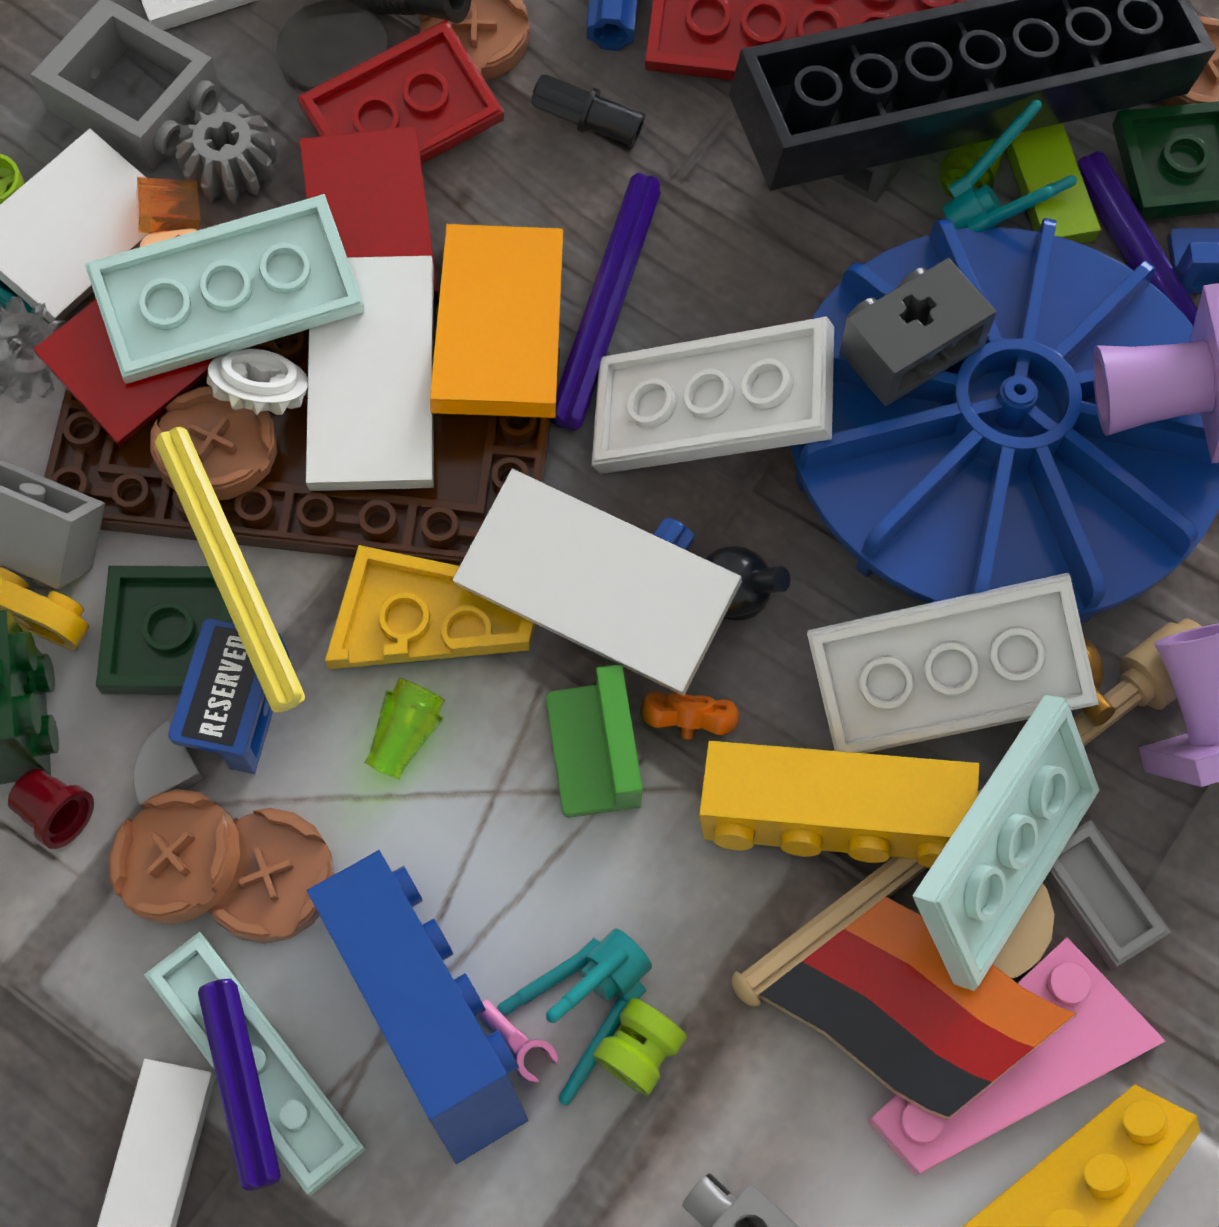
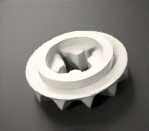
[206,349,308,415]

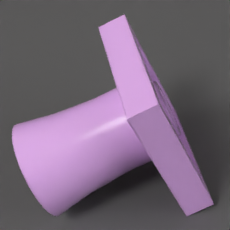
[1093,283,1219,463]
[1138,623,1219,787]

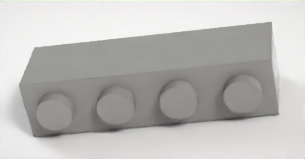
[0,459,105,590]

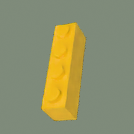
[699,741,979,868]

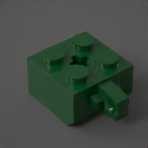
[0,610,59,784]

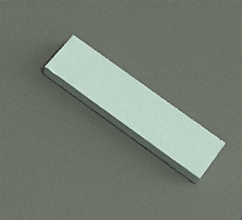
[144,932,367,1196]

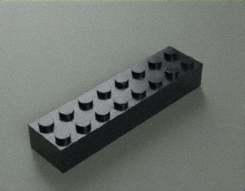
[729,0,1216,191]

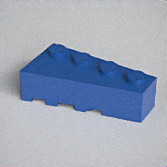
[306,850,529,1165]

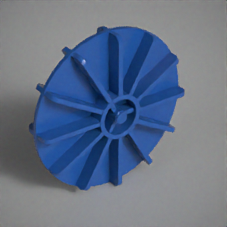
[789,218,1219,624]

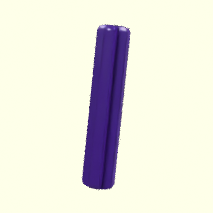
[198,979,281,1191]

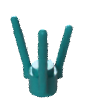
[942,99,1077,232]
[497,928,652,1105]

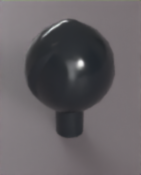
[705,546,791,621]

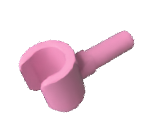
[479,999,558,1082]

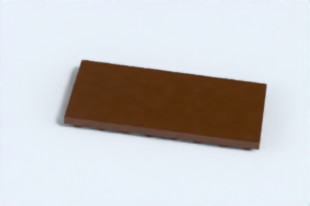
[44,299,560,566]

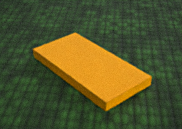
[430,224,563,418]

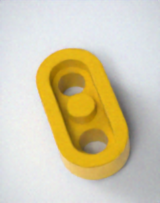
[0,567,90,650]

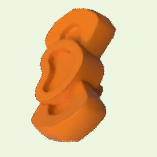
[640,691,740,739]

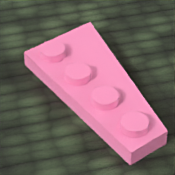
[868,937,1166,1176]

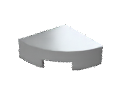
[133,719,203,809]

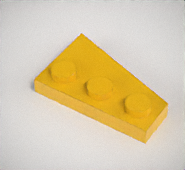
[325,545,536,670]

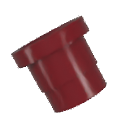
[8,769,94,849]

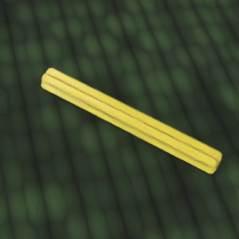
[155,427,305,713]

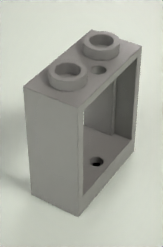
[30,0,222,172]

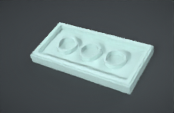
[84,194,364,384]
[912,694,1100,991]

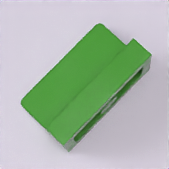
[546,664,643,818]

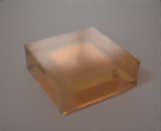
[136,177,201,233]

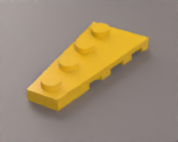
[963,1084,1201,1227]

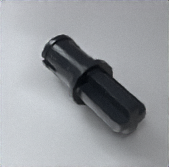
[531,74,646,148]

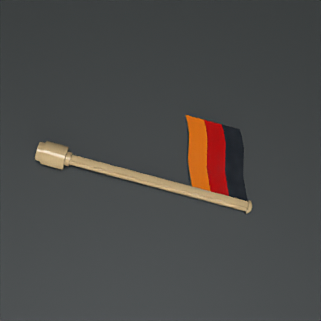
[731,619,1202,1120]

